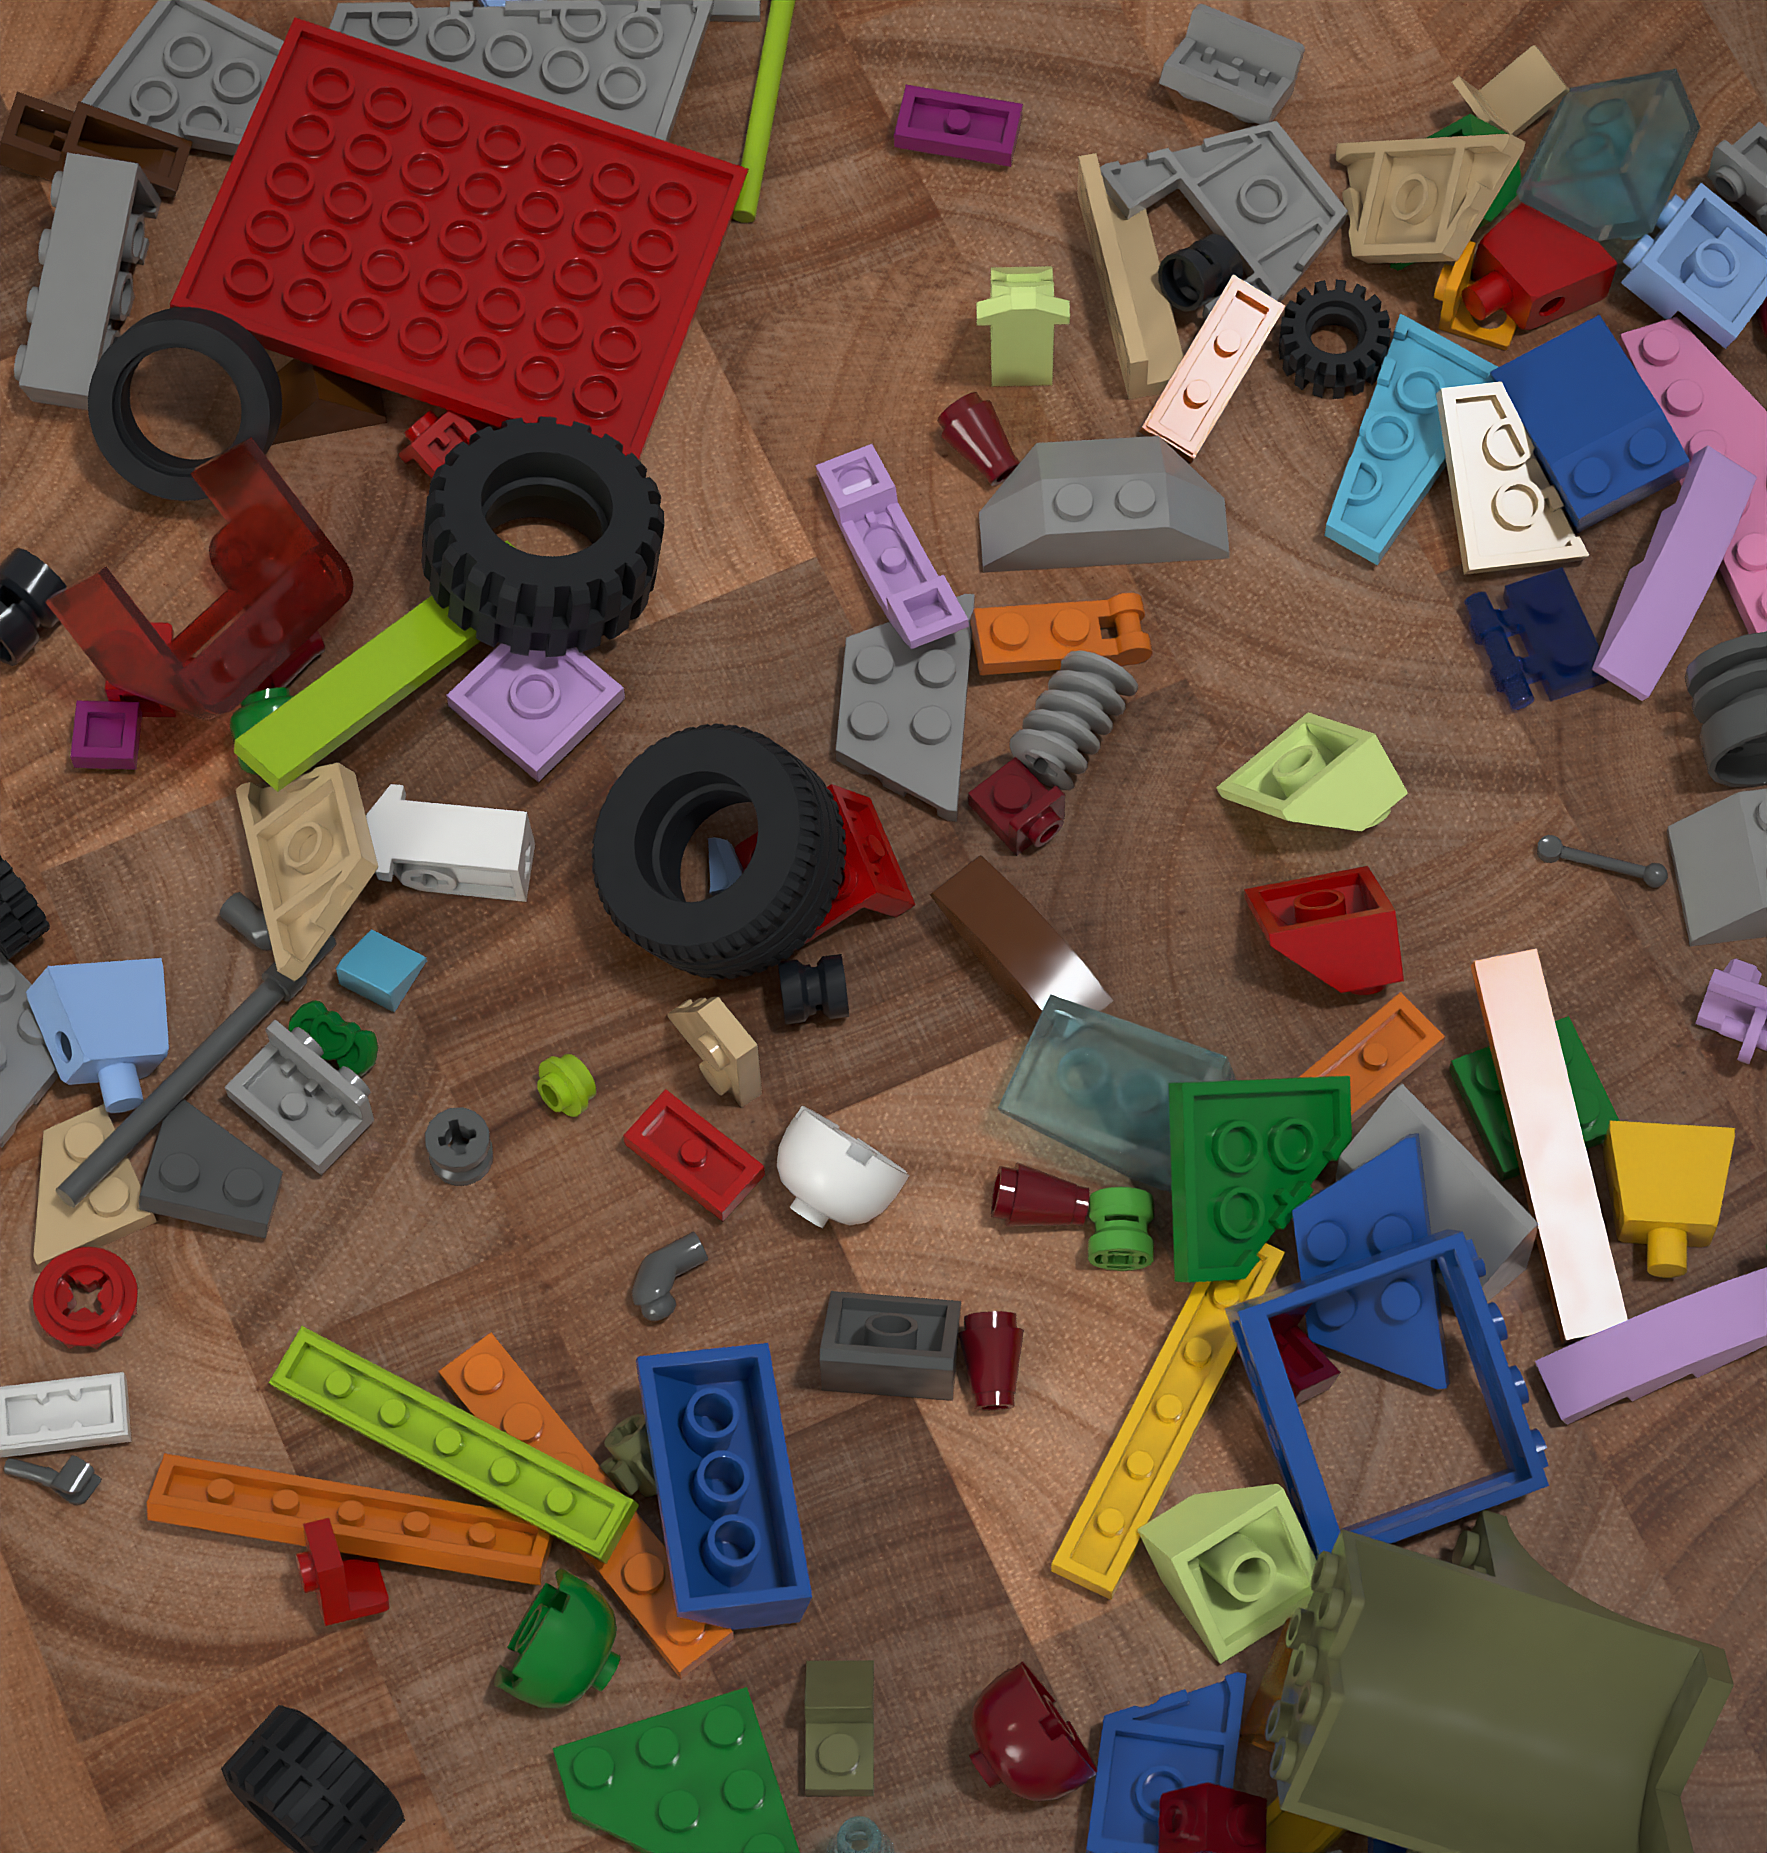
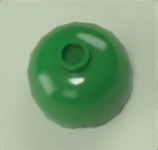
[494,1568,621,1708]

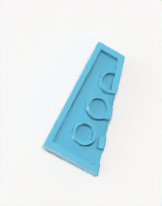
[1325,313,1498,565]

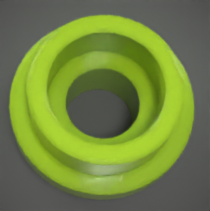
[537,1054,596,1117]

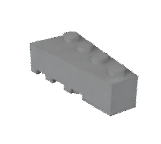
[14,153,162,410]

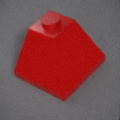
[1244,866,1404,995]

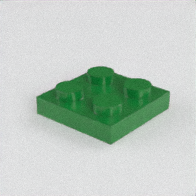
[1449,1016,1620,1182]

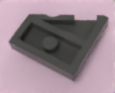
[139,1099,283,1239]

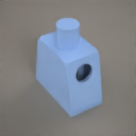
[26,958,169,1113]

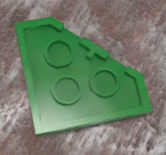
[1168,1076,1352,1283]
[552,1687,800,1853]

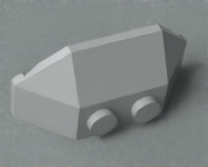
[979,436,1230,573]

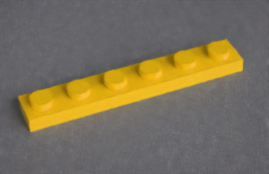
[1051,1243,1285,1600]

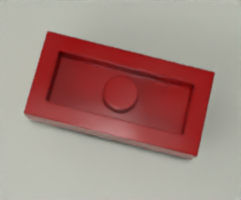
[623,1089,765,1222]

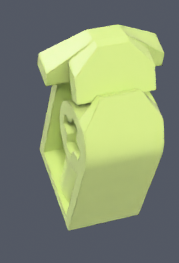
[976,266,1070,386]

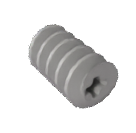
[1010,651,1138,791]

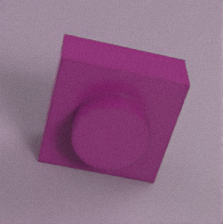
[70,700,142,770]

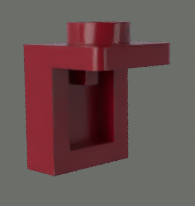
[1237,1302,1341,1404]
[1158,1782,1267,1853]

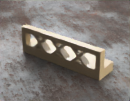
[1077,153,1184,400]

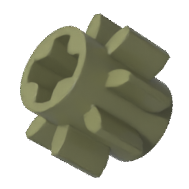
[601,1414,657,1497]

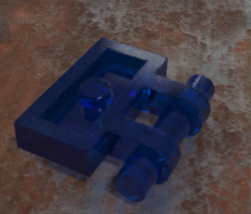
[1464,567,1609,710]

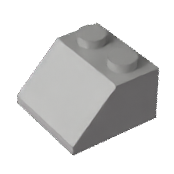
[1667,788,1767,946]

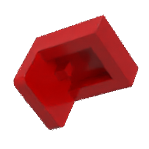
[295,1518,390,1626]

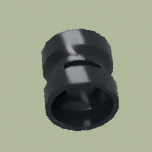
[1158,234,1243,312]
[778,954,849,1024]

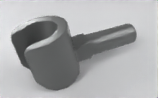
[4,1455,101,1505]

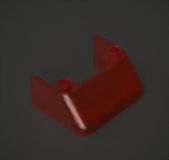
[45,437,354,720]

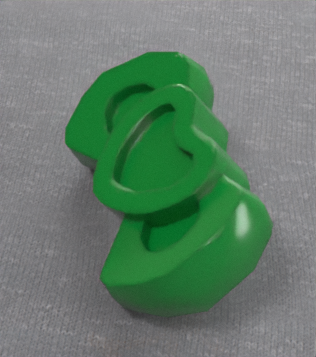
[289,1000,379,1077]

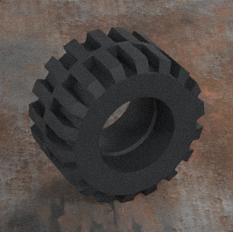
[221,1705,405,1853]

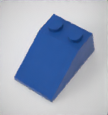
[1490,315,1690,533]

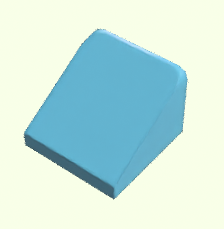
[336,929,427,1012]

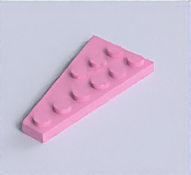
[1618,317,1767,634]

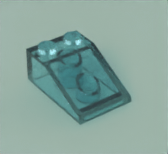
[998,994,1237,1193]

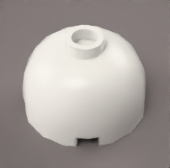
[777,1106,910,1228]

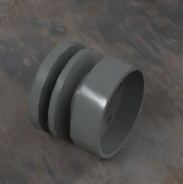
[1684,631,1767,787]

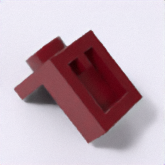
[968,757,1066,856]

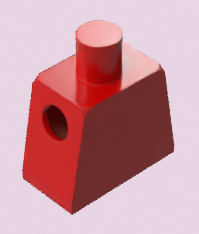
[1462,184,1618,330]

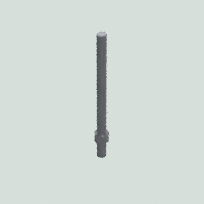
[56,935,337,1208]

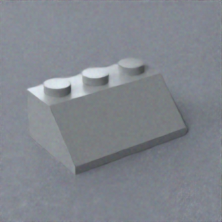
[1335,1084,1539,1307]

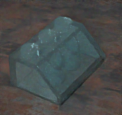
[1516,68,1701,241]

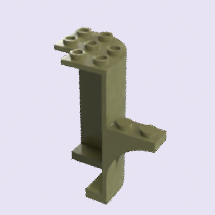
[1265,1510,1734,1853]

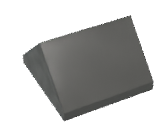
[819,1291,961,1401]

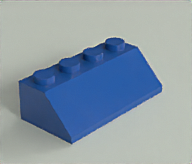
[636,1343,812,1630]

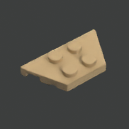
[1336,134,1525,264]
[235,763,378,981]

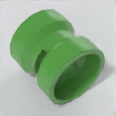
[1088,1187,1154,1271]

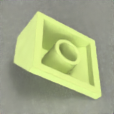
[1216,712,1408,832]
[1137,1484,1317,1664]

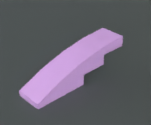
[1592,445,1757,701]
[1535,1267,1767,1425]

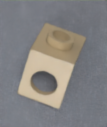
[1452,45,1570,137]

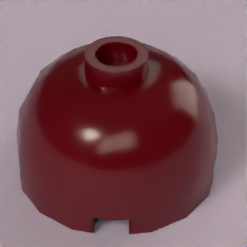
[969,1661,1098,1802]

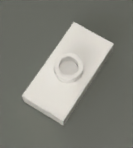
[0,1372,131,1458]

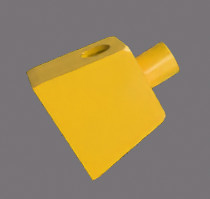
[1603,1121,1735,1278]

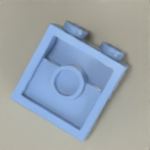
[1621,183,1767,349]

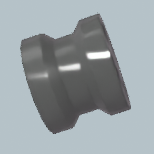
[425,1107,493,1186]

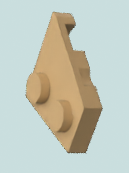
[667,997,762,1108]
[33,1104,157,1272]

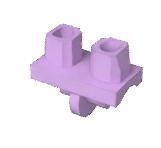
[1695,959,1767,1064]

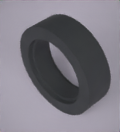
[88,307,282,501]

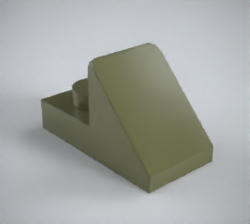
[804,1660,874,1797]

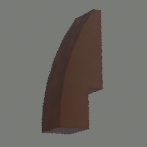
[0,92,193,197]
[929,855,1113,1044]

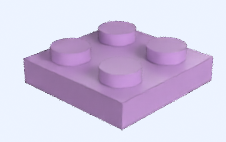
[446,643,625,782]

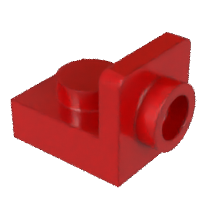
[397,409,478,479]

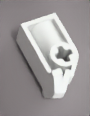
[366,784,535,902]

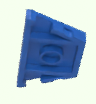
[1292,1133,1450,1389]
[1086,1672,1247,1853]

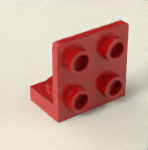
[735,784,916,951]

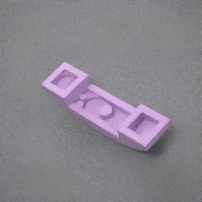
[815,444,969,649]

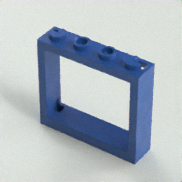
[1225,1229,1549,1560]

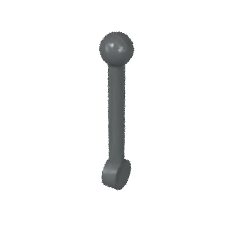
[1537,835,1668,888]

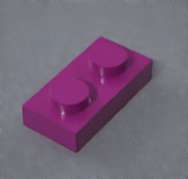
[894,85,1023,167]

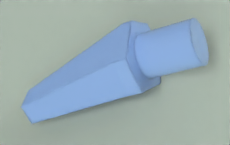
[708,837,744,897]

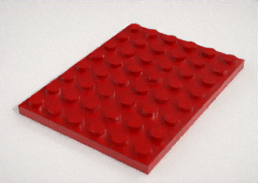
[170,17,749,461]

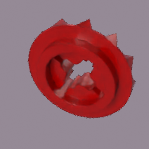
[33,1247,139,1349]

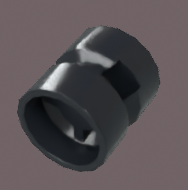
[0,548,75,666]

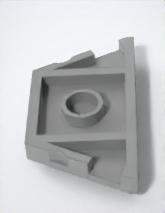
[836,594,975,821]

